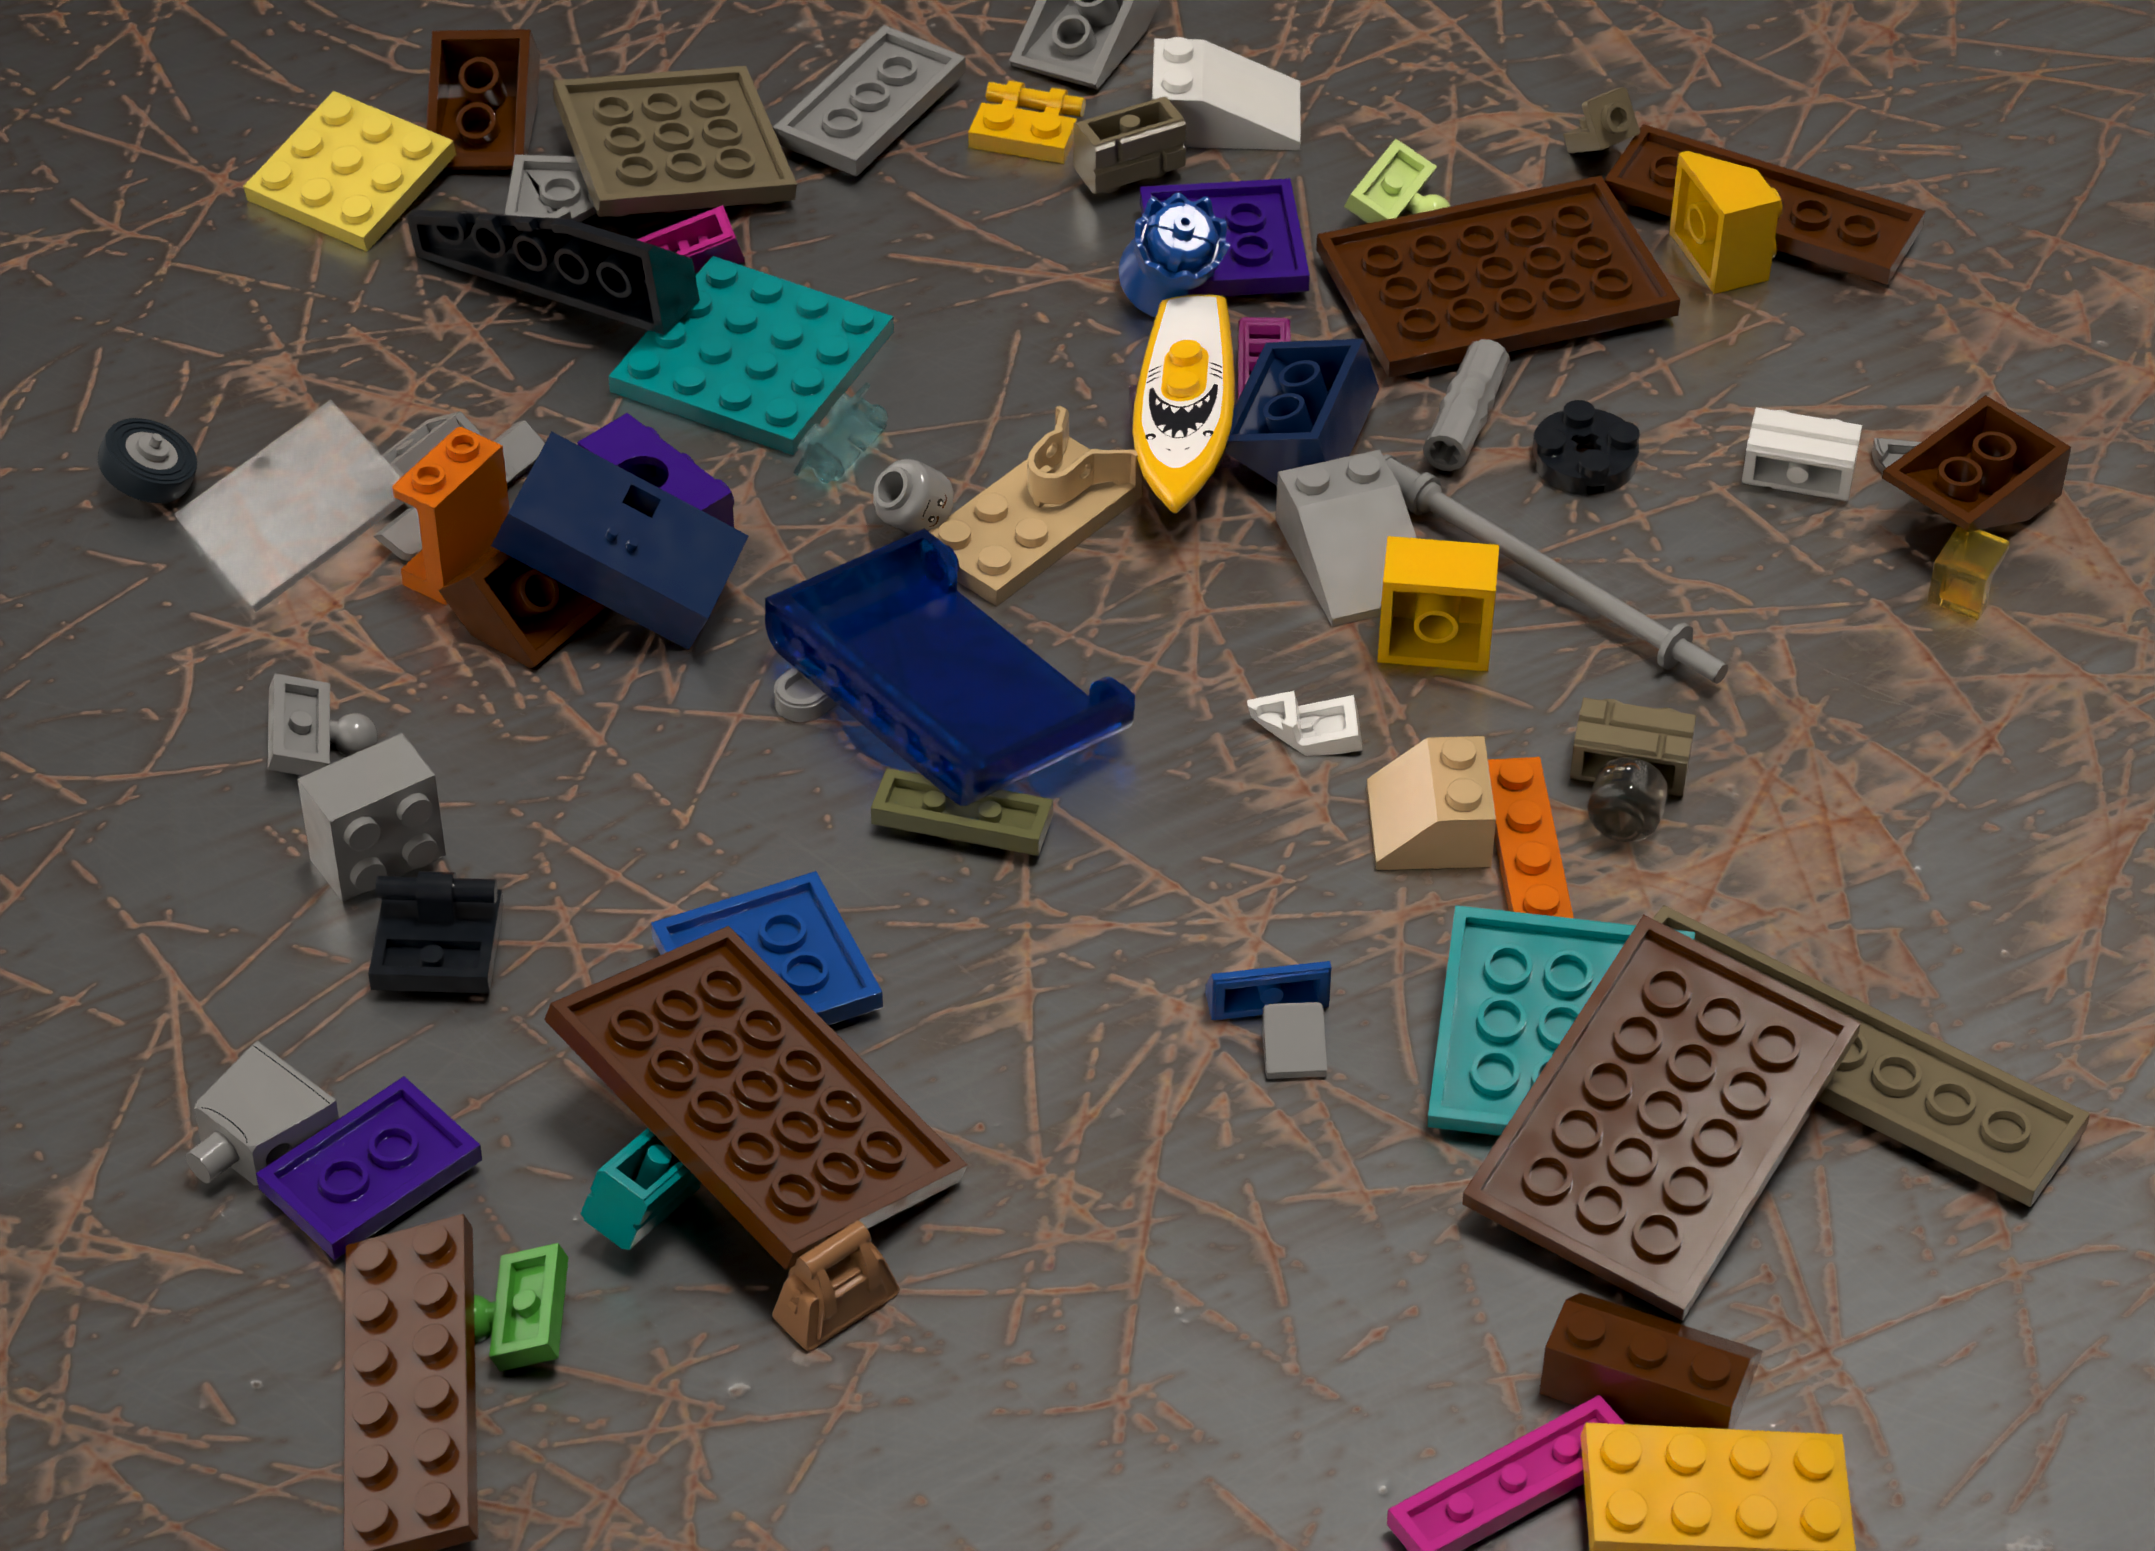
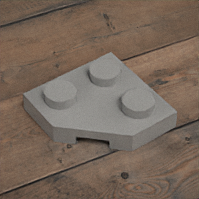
[505,155,597,222]

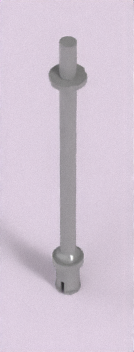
[1384,454,1728,684]

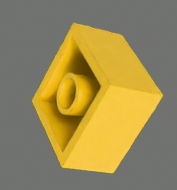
[1377,536,1499,672]

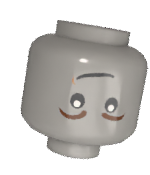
[873,458,954,537]

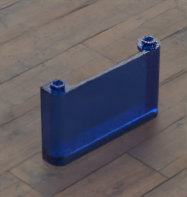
[765,528,1135,806]

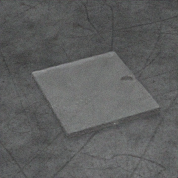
[174,400,405,612]

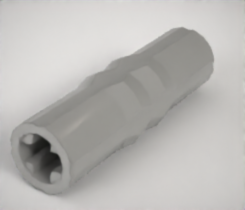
[1423,339,1510,471]

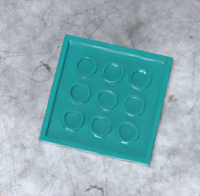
[608,256,894,456]
[1427,905,1695,1136]

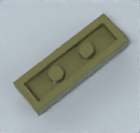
[871,768,1053,856]

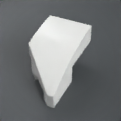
[1247,691,1363,756]

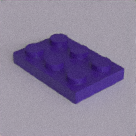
[256,1076,482,1260]

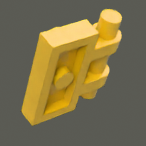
[968,80,1086,164]

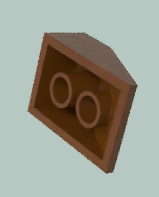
[426,29,540,171]
[1882,395,2071,532]

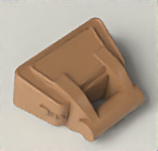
[772,1220,900,1351]

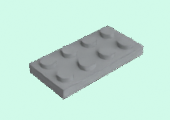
[773,25,966,176]

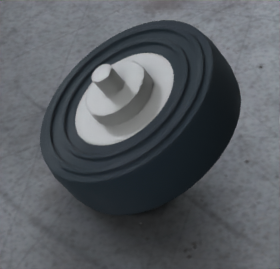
[98,418,197,503]

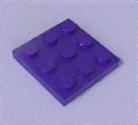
[1140,178,1310,297]

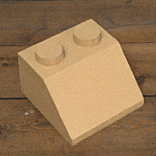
[1366,736,1496,870]

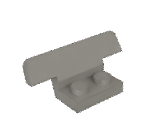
[354,411,544,561]

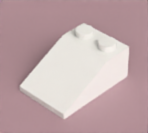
[1152,37,1300,150]

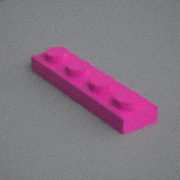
[1387,1395,1625,1551]

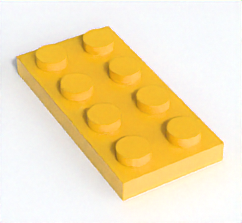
[1581,1423,1856,1551]

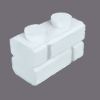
[1742,407,1862,501]

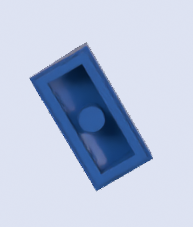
[1205,961,1332,1020]

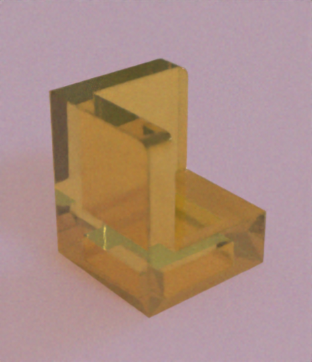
[1927,526,2010,620]

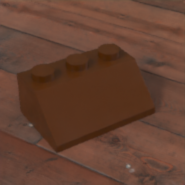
[439,547,606,668]
[1539,1292,1763,1429]

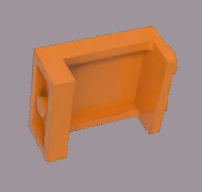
[392,427,510,605]

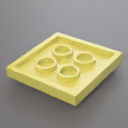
[243,91,457,252]

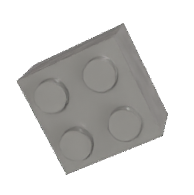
[297,733,446,902]

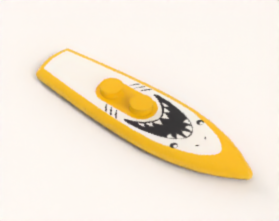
[1132,294,1235,513]

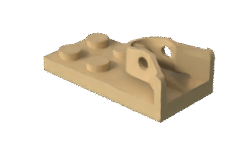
[916,406,1143,607]

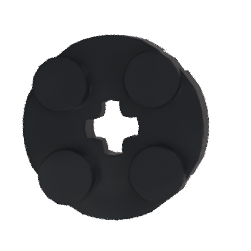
[1532,400,1640,494]

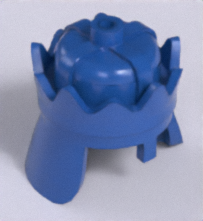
[1118,193,1230,317]

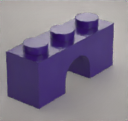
[577,413,734,528]

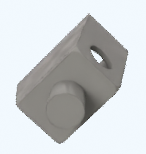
[185,1041,339,1185]

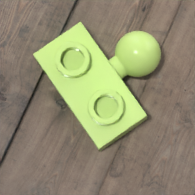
[1344,139,1450,223]

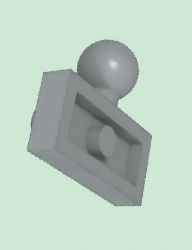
[268,673,378,776]

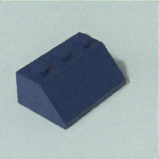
[1224,339,1379,485]

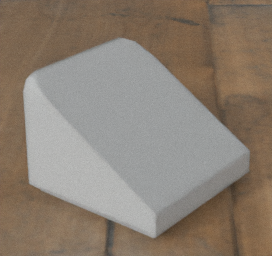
[1262,1002,1327,1079]

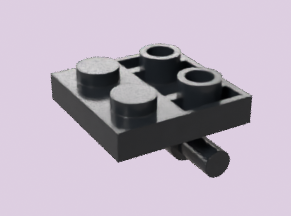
[368,871,504,993]

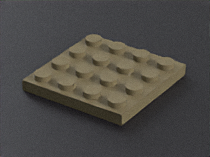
[553,66,797,217]

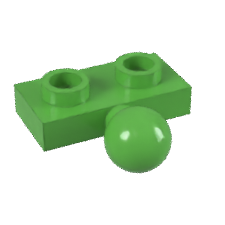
[474,1243,569,1371]

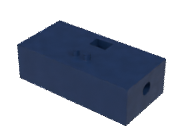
[491,431,749,650]

